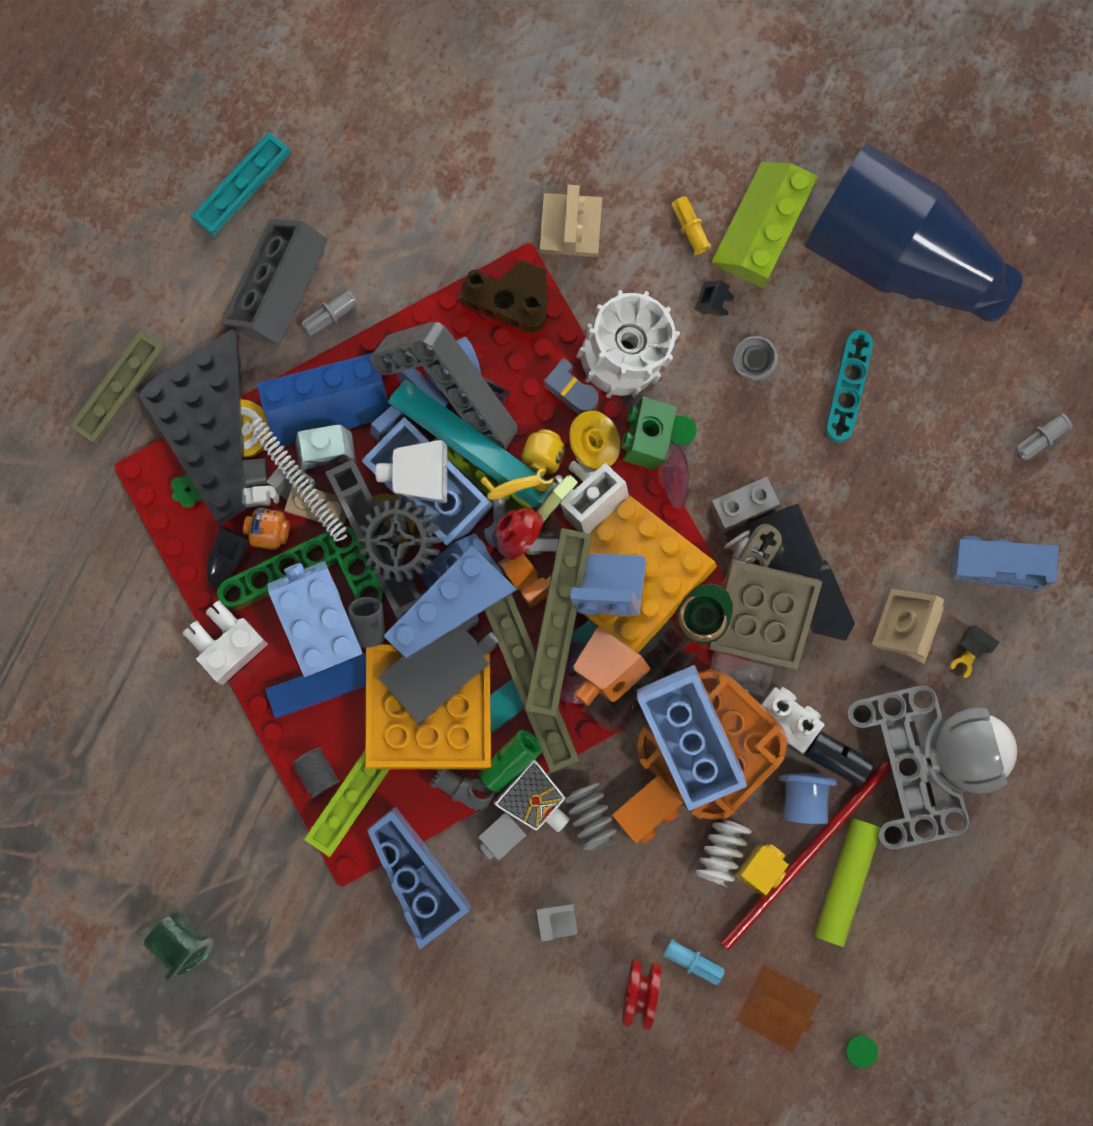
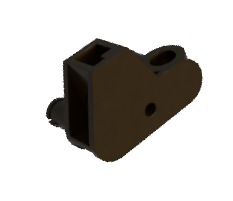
[457,260,547,334]

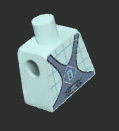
[295,425,357,472]

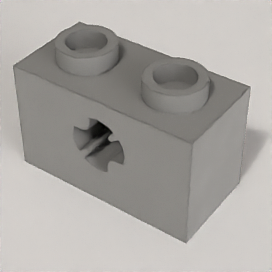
[709,477,780,534]

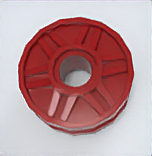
[622,959,661,1030]

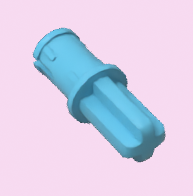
[663,939,725,985]

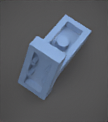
[370,368,449,442]

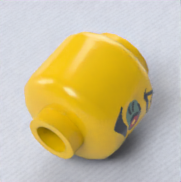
[521,429,565,475]

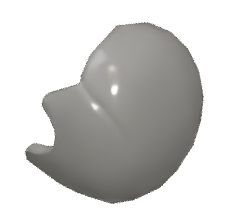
[733,336,778,382]

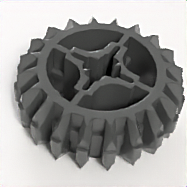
[358,498,441,582]

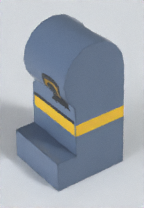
[544,358,598,414]

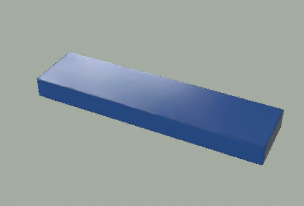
[265,653,366,719]

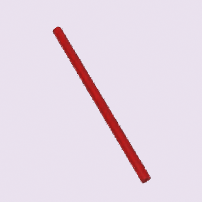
[720,760,892,951]

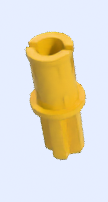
[672,196,712,255]

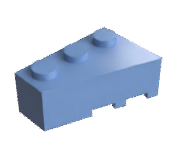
[950,536,1059,591]

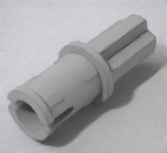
[302,290,359,336]
[1016,413,1073,460]

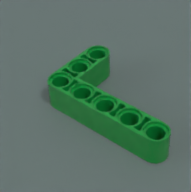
[217,526,385,610]

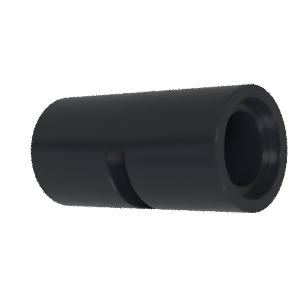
[805,731,874,788]

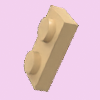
[284,483,347,527]

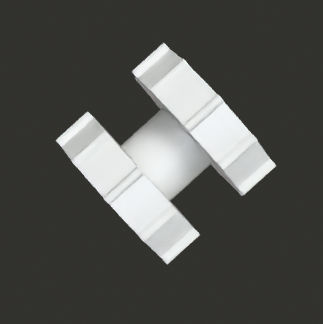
[576,290,680,398]

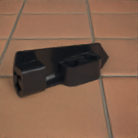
[746,504,855,641]

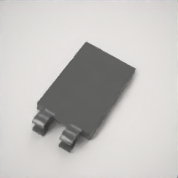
[378,615,500,725]

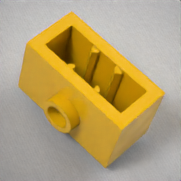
[734,844,789,895]

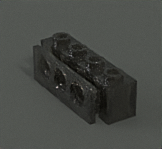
[582,619,696,735]

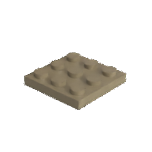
[708,559,822,670]

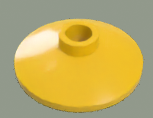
[569,410,620,470]

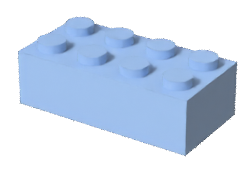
[362,417,493,547]
[637,665,747,811]

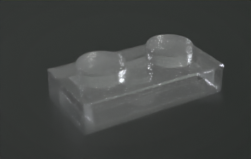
[710,651,775,697]

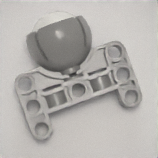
[848,685,1017,849]

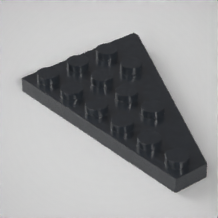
[135,328,246,526]

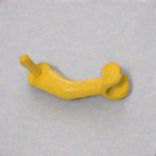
[480,468,554,500]

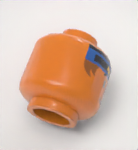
[243,508,290,550]

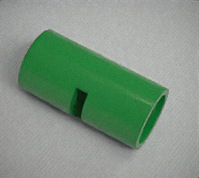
[479,730,542,793]

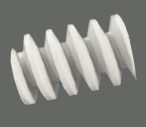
[695,818,752,887]

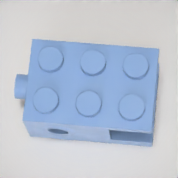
[267,561,362,678]

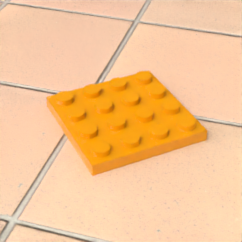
[546,495,717,653]
[365,645,491,769]

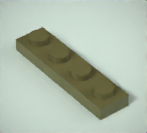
[69,330,166,445]

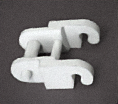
[244,486,280,507]

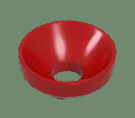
[496,508,543,560]

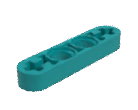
[825,330,873,444]

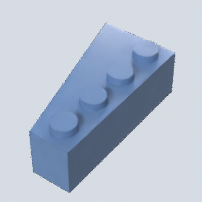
[367,807,472,950]

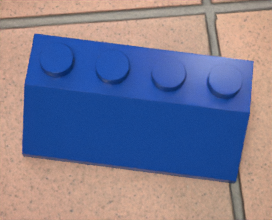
[257,353,390,448]

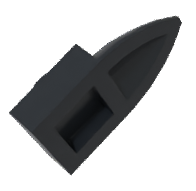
[207,526,250,589]

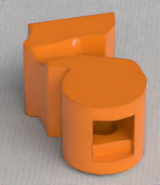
[498,554,550,609]

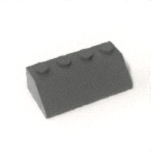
[220,219,328,345]

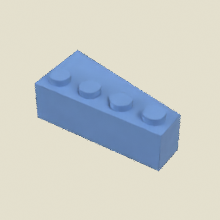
[384,545,517,659]

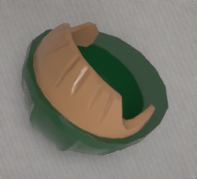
[676,584,733,644]

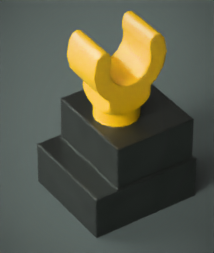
[949,624,1000,679]

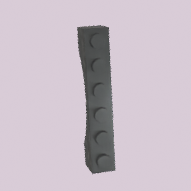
[325,459,421,620]

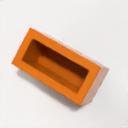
[611,775,683,844]

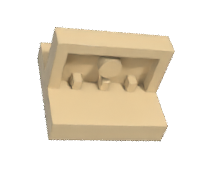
[540,185,602,257]
[872,589,944,664]

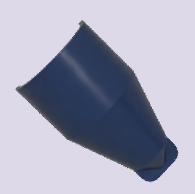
[804,143,1023,322]

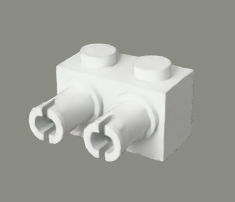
[550,458,629,534]
[182,600,268,685]
[761,687,825,755]

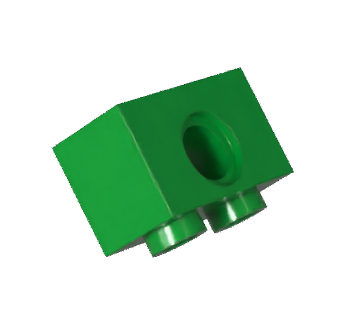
[621,396,677,471]

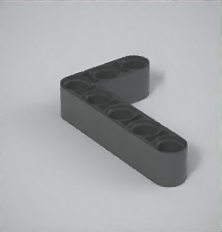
[370,322,518,450]

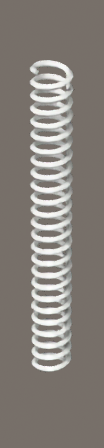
[246,418,347,541]

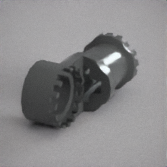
[429,769,494,811]

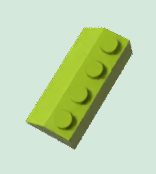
[711,162,818,289]

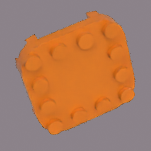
[637,668,789,820]

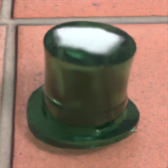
[143,912,213,981]

